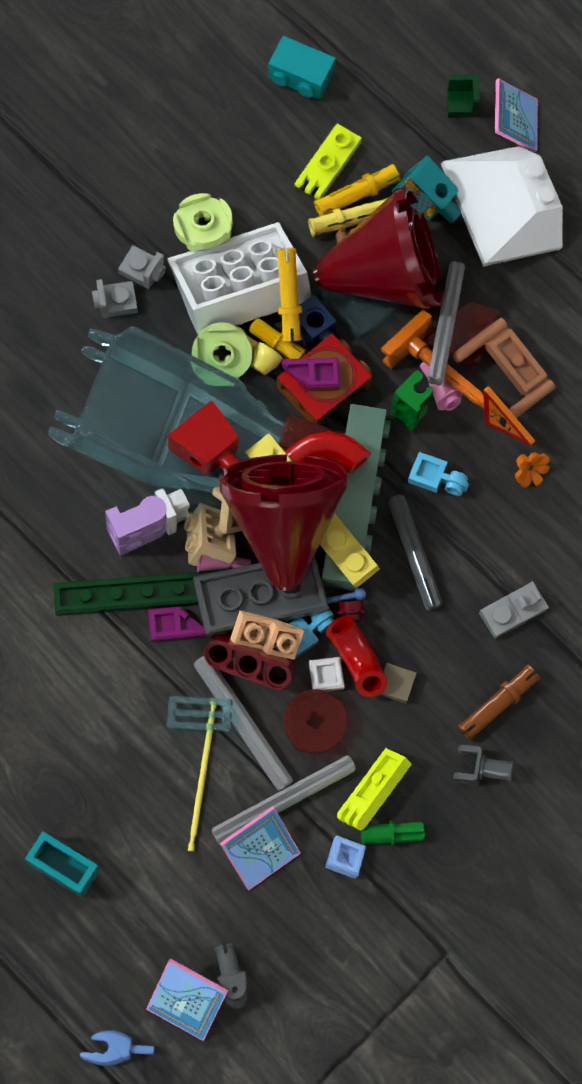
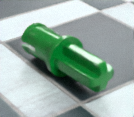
[361,820,425,846]

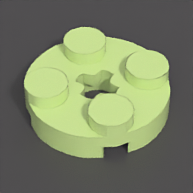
[173,193,233,252]
[192,322,252,384]

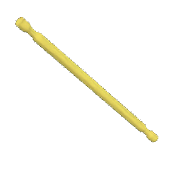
[188,701,217,852]

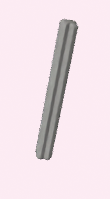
[427,261,465,385]
[194,656,293,791]
[212,756,356,844]

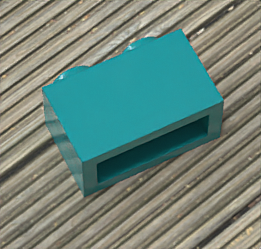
[268,36,336,100]
[25,831,100,898]

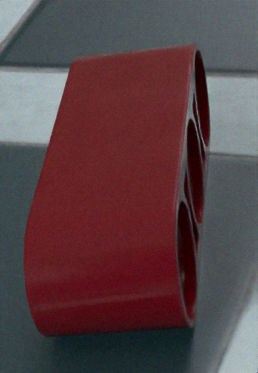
[204,634,296,690]

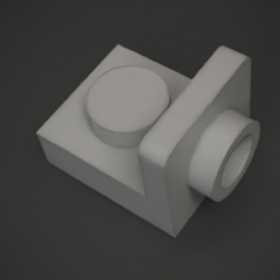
[118,245,166,290]
[92,279,138,318]

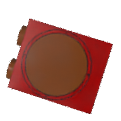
[277,333,372,431]

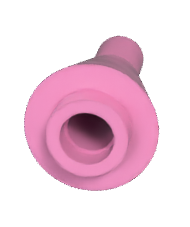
[420,362,463,411]
[195,554,251,572]

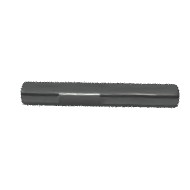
[388,494,443,611]

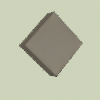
[380,663,417,704]

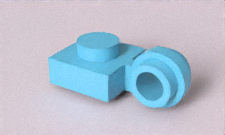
[408,452,469,496]
[289,610,334,660]

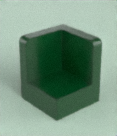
[446,74,480,118]

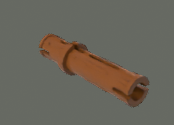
[457,665,540,741]

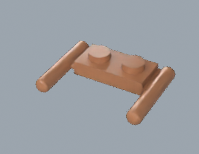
[452,318,556,418]

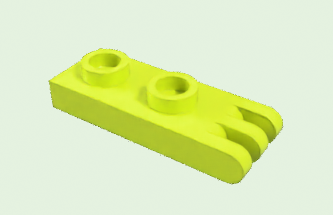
[294,123,361,200]
[337,748,412,830]

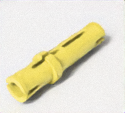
[308,198,388,237]

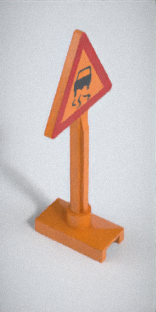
[381,309,535,446]

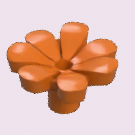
[515,452,550,488]

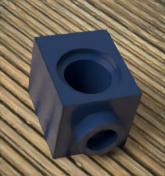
[299,295,337,349]

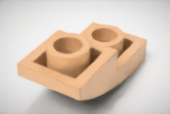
[230,611,304,660]

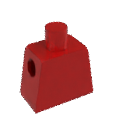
[168,400,239,475]

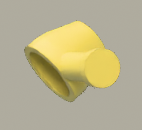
[247,336,283,376]

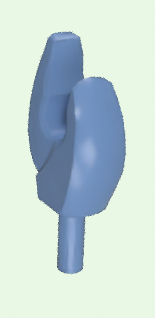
[80,1030,154,1066]

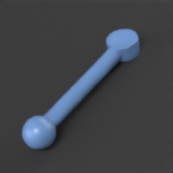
[326,588,366,604]

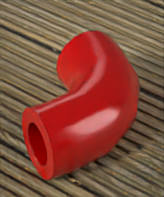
[285,431,371,474]
[326,615,387,697]

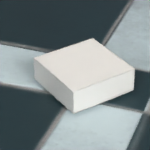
[309,657,344,693]

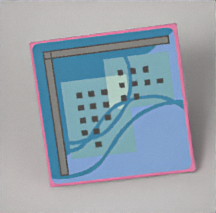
[495,79,538,152]
[219,806,301,891]
[146,958,228,1041]

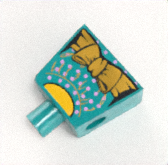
[392,155,461,224]

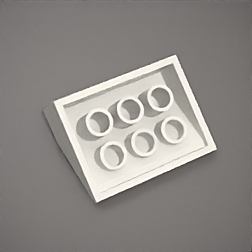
[168,222,311,334]

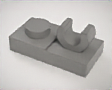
[479,581,549,639]

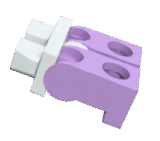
[105,488,189,556]

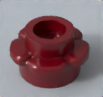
[336,601,367,620]

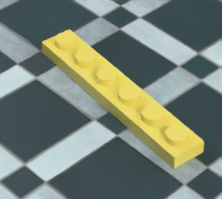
[245,433,380,589]

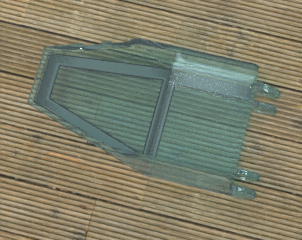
[47,326,300,493]

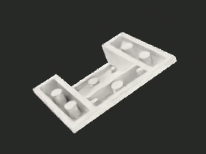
[441,146,563,266]

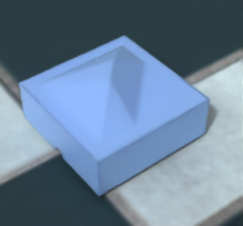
[325,835,366,879]

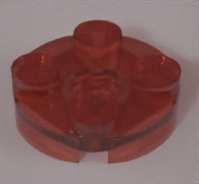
[283,689,347,754]

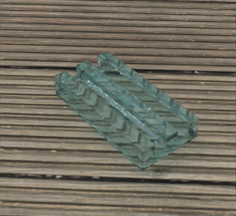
[167,696,233,731]

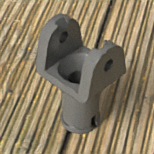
[453,745,515,786]
[214,943,247,1009]

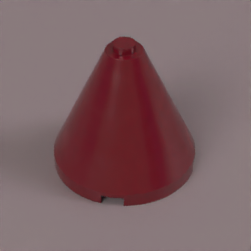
[313,188,443,309]
[219,454,347,591]

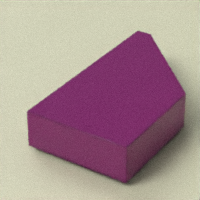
[282,358,340,391]
[148,607,206,642]

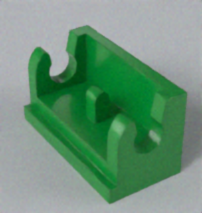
[390,370,433,433]

